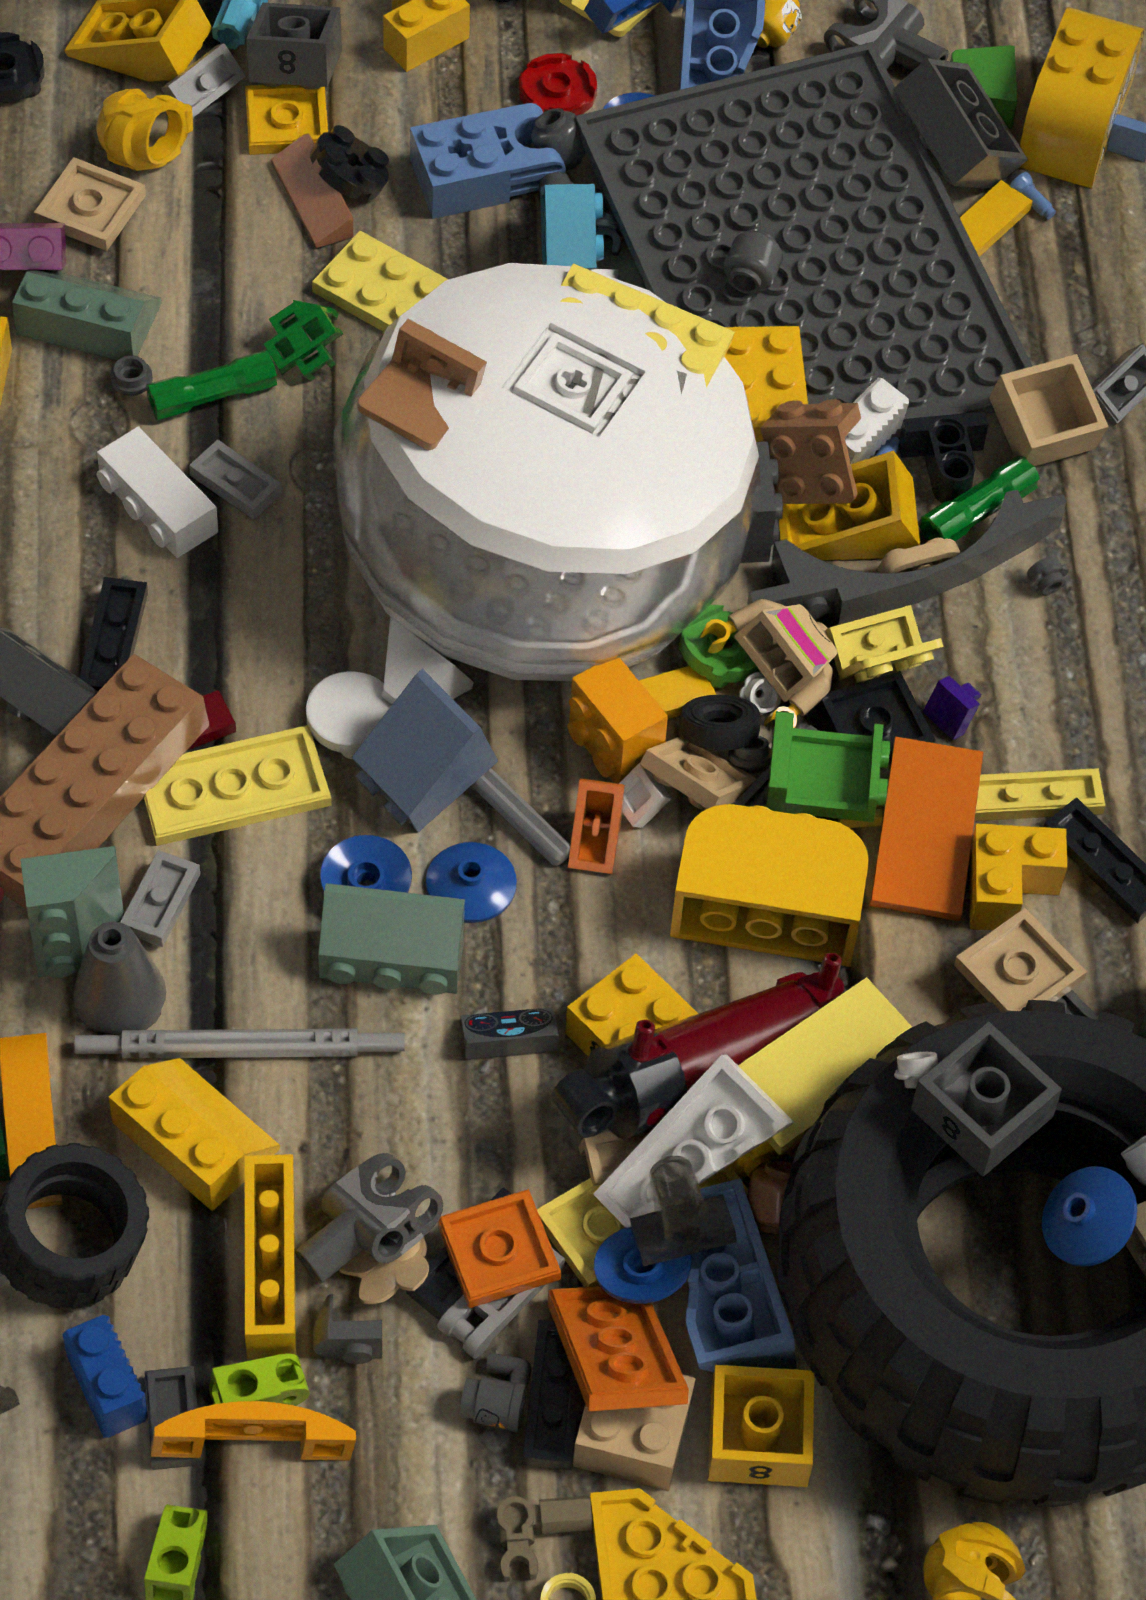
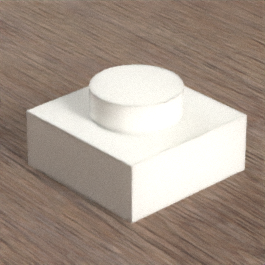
[619,763,672,828]

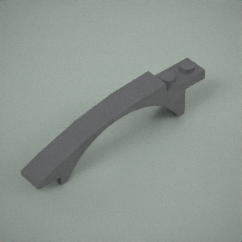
[747,490,1066,625]

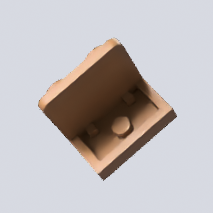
[357,319,487,450]
[761,399,861,504]

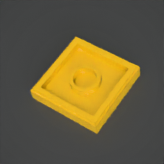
[245,84,328,155]

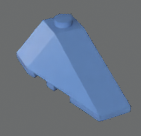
[678,0,765,90]
[686,1178,797,1372]

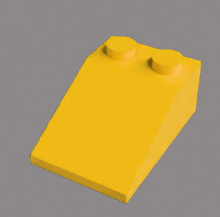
[64,0,212,82]
[779,450,920,560]

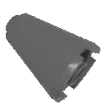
[73,922,166,1035]

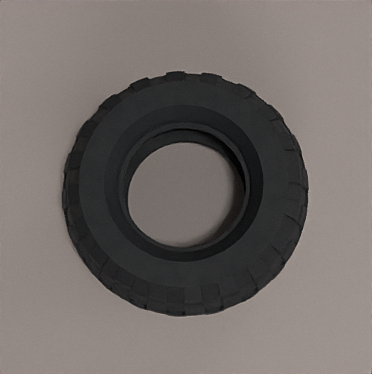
[778,1000,1146,1507]

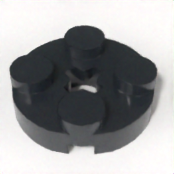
[0,32,45,102]
[310,125,389,199]

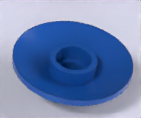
[320,835,412,893]
[426,842,517,923]
[1042,1167,1137,1267]
[594,1224,692,1304]

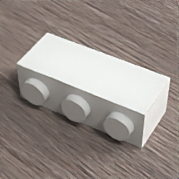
[97,426,218,558]

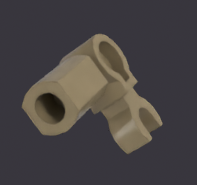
[497,1496,592,1582]

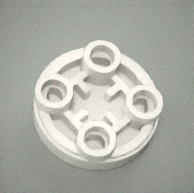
[306,671,392,759]

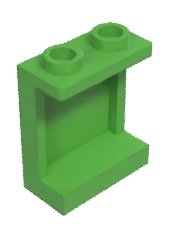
[766,711,890,822]

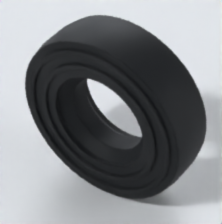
[680,695,761,750]

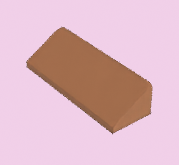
[271,133,354,248]

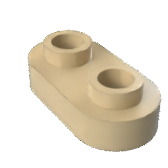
[877,538,961,573]

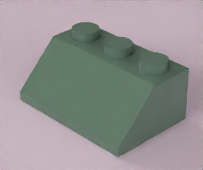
[12,270,162,360]
[20,846,124,978]
[318,883,465,995]
[334,1525,477,1600]

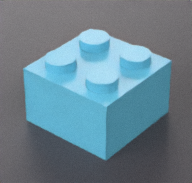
[540,184,604,269]

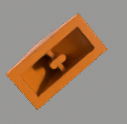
[568,778,625,874]

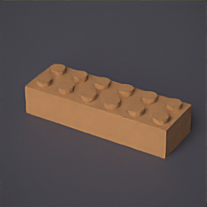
[0,654,209,909]

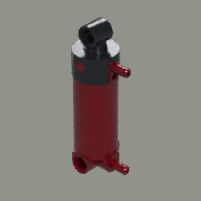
[551,953,844,1139]

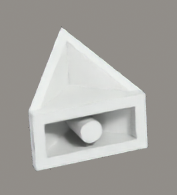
[381,616,474,704]

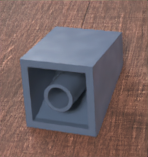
[352,668,498,832]

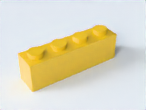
[245,1154,296,1359]

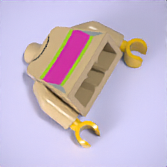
[699,599,838,728]

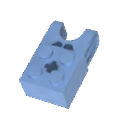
[410,103,566,219]

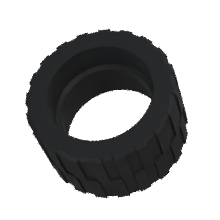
[0,1143,149,1309]

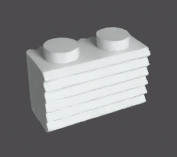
[845,377,909,464]

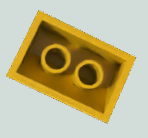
[108,1058,280,1211]

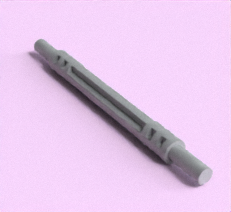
[75,1028,405,1058]

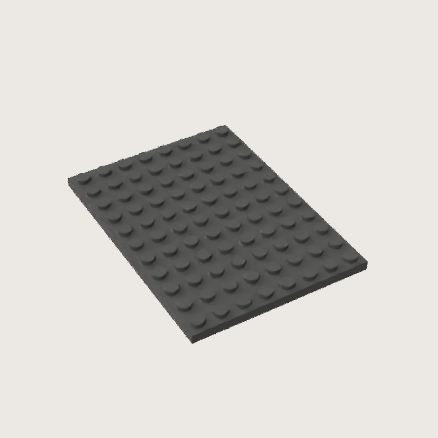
[575,42,1032,439]

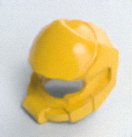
[96,89,193,171]
[923,1522,1026,1600]

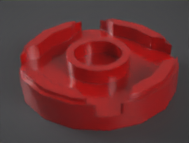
[519,53,597,116]

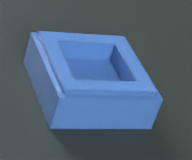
[1106,114,1146,162]

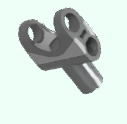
[824,0,949,71]
[295,1153,443,1284]

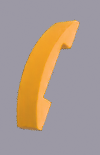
[0,1033,63,1209]
[150,1401,356,1461]

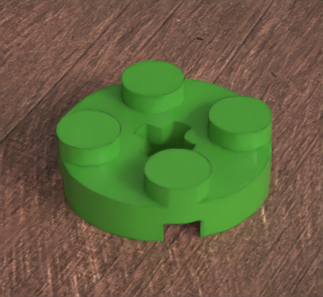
[678,605,760,688]

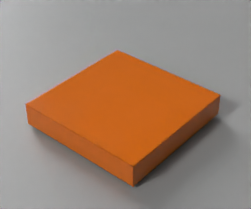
[437,1189,561,1308]

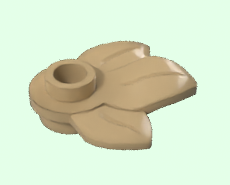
[339,1237,429,1304]

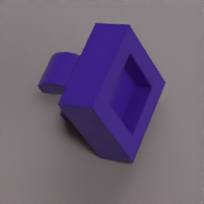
[923,676,982,740]

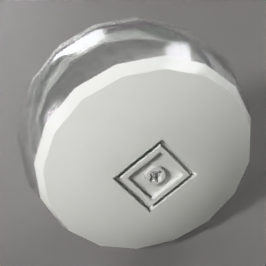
[333,263,761,681]

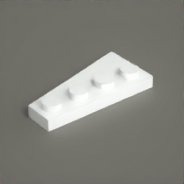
[593,1054,795,1228]

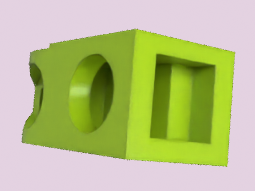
[209,1353,310,1406]
[144,1504,208,1600]

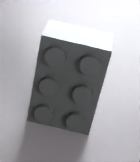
[893,58,1028,189]

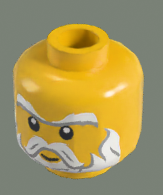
[756,0,802,48]

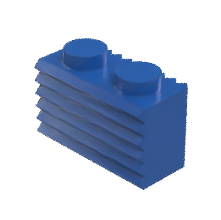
[62,1315,148,1438]

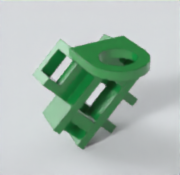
[264,300,343,382]

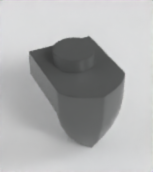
[313,1294,382,1364]

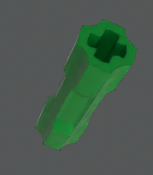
[146,350,277,420]
[919,456,1040,541]

